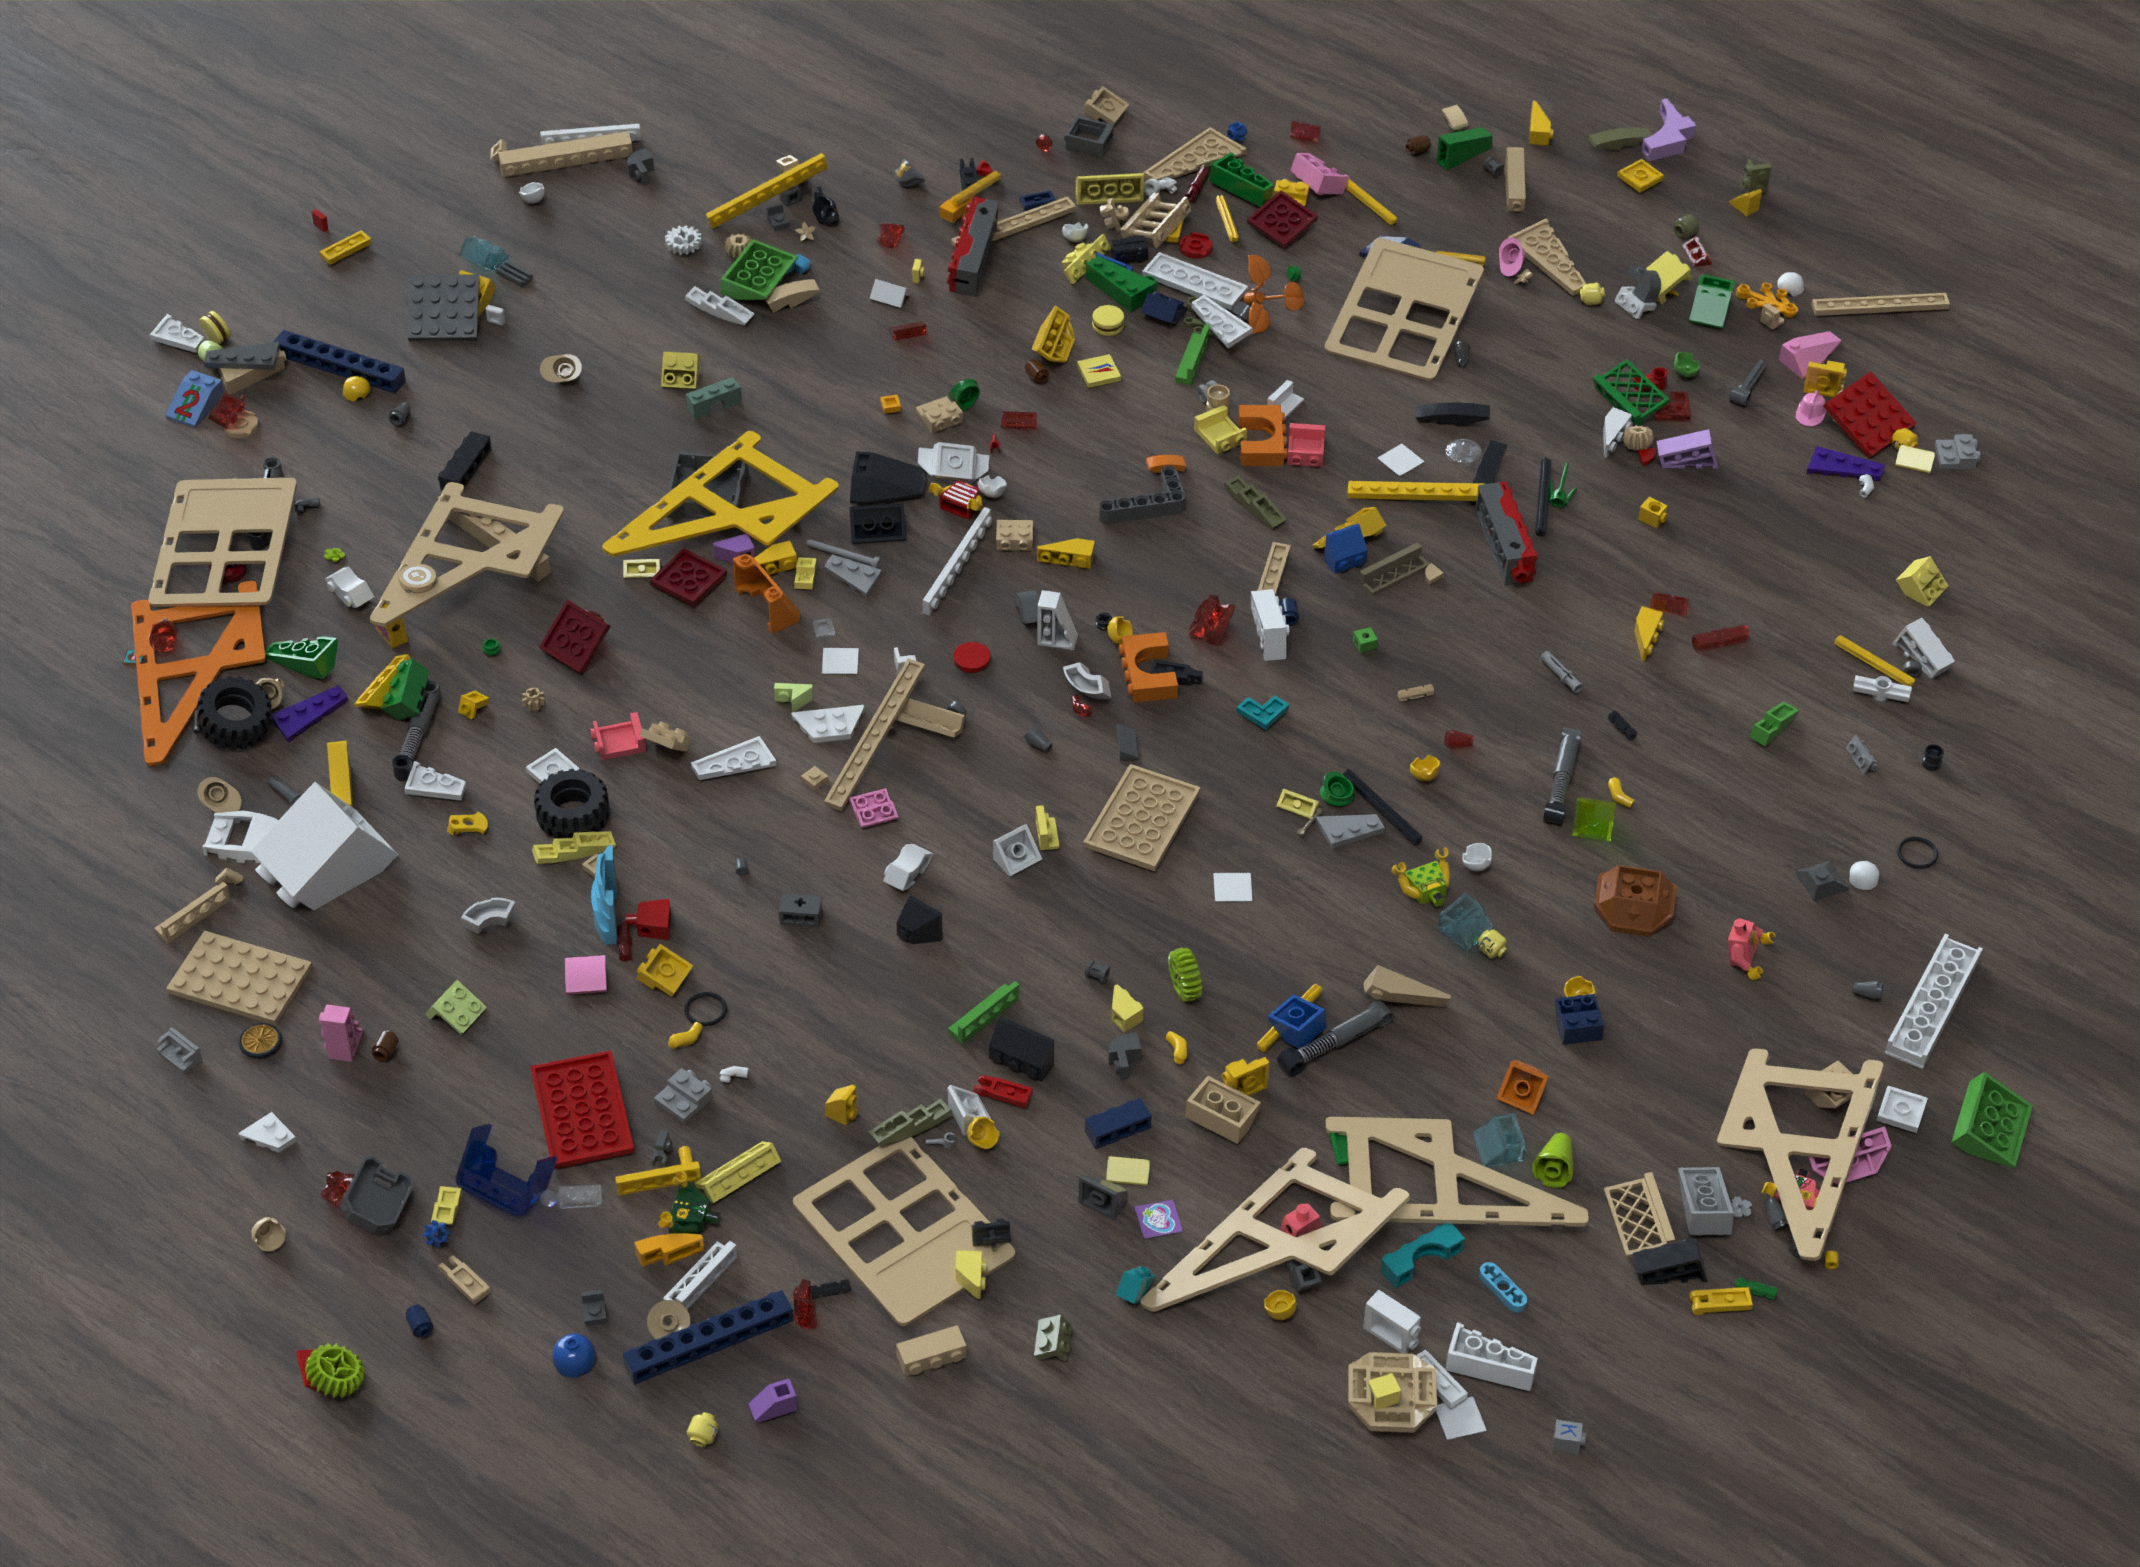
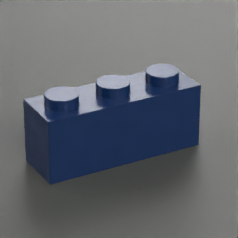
[1085,1098,1152,1149]

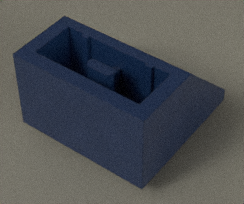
[1141,292,1188,325]
[1555,994,1604,1045]

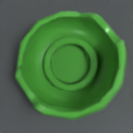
[1674,352,1700,378]

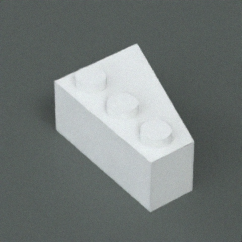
[1037,590,1078,650]
[1892,618,1955,679]

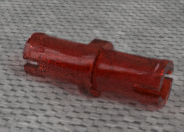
[616,922,632,962]

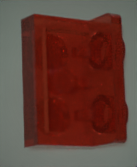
[208,392,246,429]
[793,1279,817,1329]

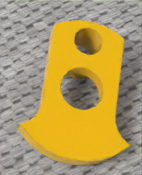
[447,812,488,835]

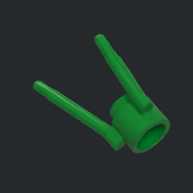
[1548,462,1577,508]

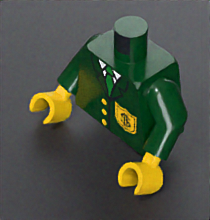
[658,1170,720,1234]

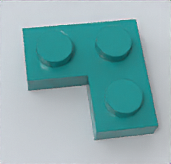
[1236,695,1289,730]

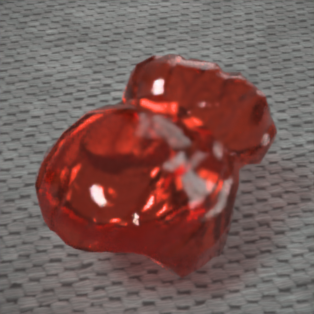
[877,223,905,248]
[149,618,178,653]
[321,1171,354,1206]

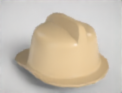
[540,354,582,383]
[198,777,242,813]

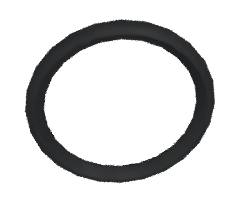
[1897,836,1938,868]
[684,992,727,1026]

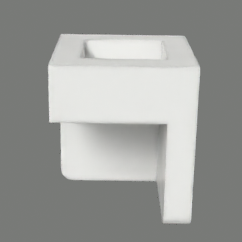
[894,647,916,674]

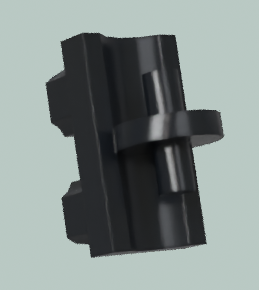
[971,1218,1011,1248]

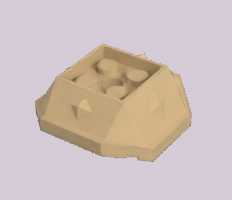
[1348,1352,1437,1433]

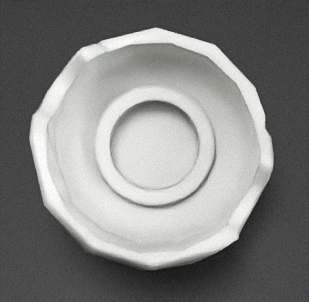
[519,182,545,204]
[1062,222,1089,242]
[1777,272,1804,297]
[977,475,1007,498]
[1462,843,1492,872]
[1849,861,1879,890]

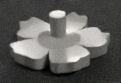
[1731,1196,1752,1218]

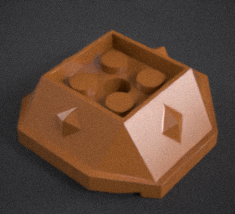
[1594,865,1677,937]

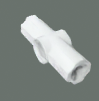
[1852,675,1912,702]

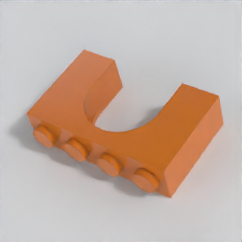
[1238,405,1287,466]
[1118,632,1178,703]

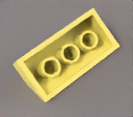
[1076,173,1144,205]

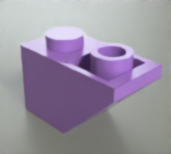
[713,534,755,564]
[749,1379,797,1423]

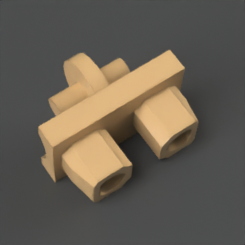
[1100,198,1129,232]

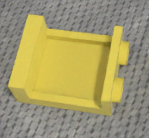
[1646,251,1692,305]
[1194,405,1247,455]

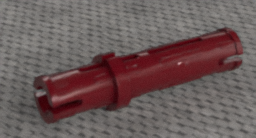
[1185,165,1210,202]

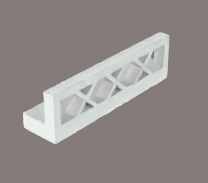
[663,1241,737,1310]

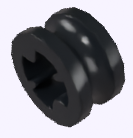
[1096,612,1112,631]

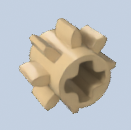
[522,688,545,711]

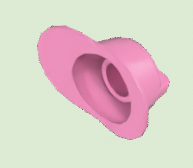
[1499,237,1526,277]
[1796,390,1827,427]

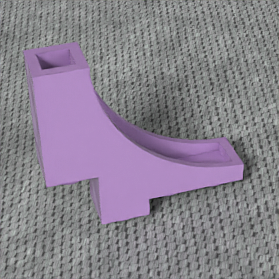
[1642,99,1696,161]

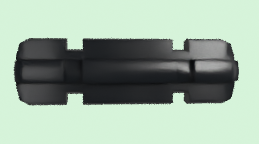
[1608,710,1637,740]
[808,1279,851,1298]

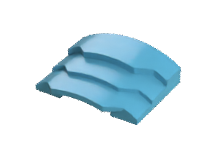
[591,845,618,945]

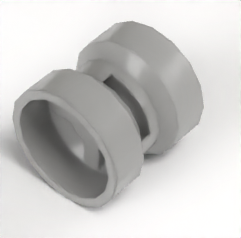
[1196,380,1217,402]

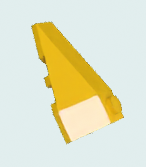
[1312,507,1387,549]

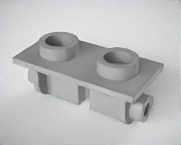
[1846,735,1879,775]

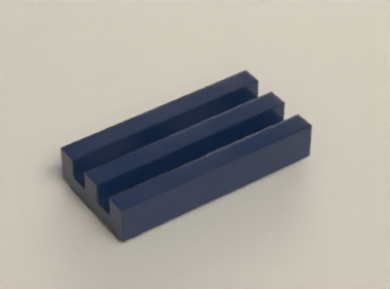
[1019,190,1056,211]

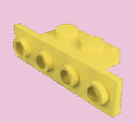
[1061,234,1110,284]

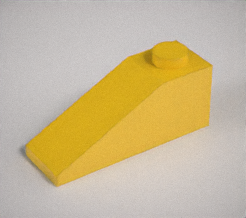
[1529,101,1553,146]

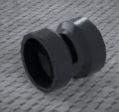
[1922,744,1944,771]

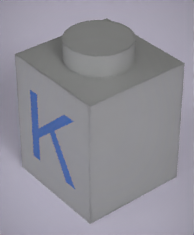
[1552,1420,1586,1454]

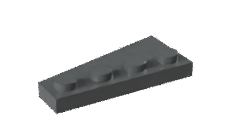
[204,342,280,370]

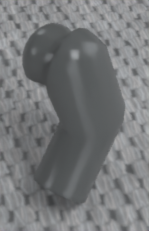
[294,498,320,513]

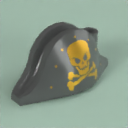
[895,157,926,187]

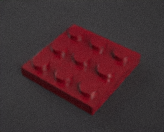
[1247,190,1318,249]
[650,548,727,607]
[539,600,611,674]

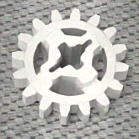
[665,225,702,255]

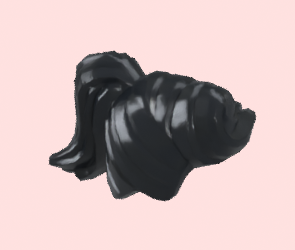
[812,186,839,226]

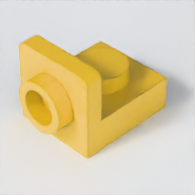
[458,691,490,719]

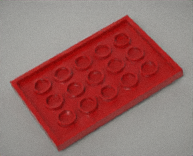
[530,1050,634,1169]

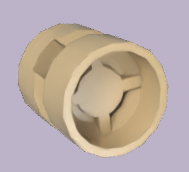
[1206,384,1230,413]

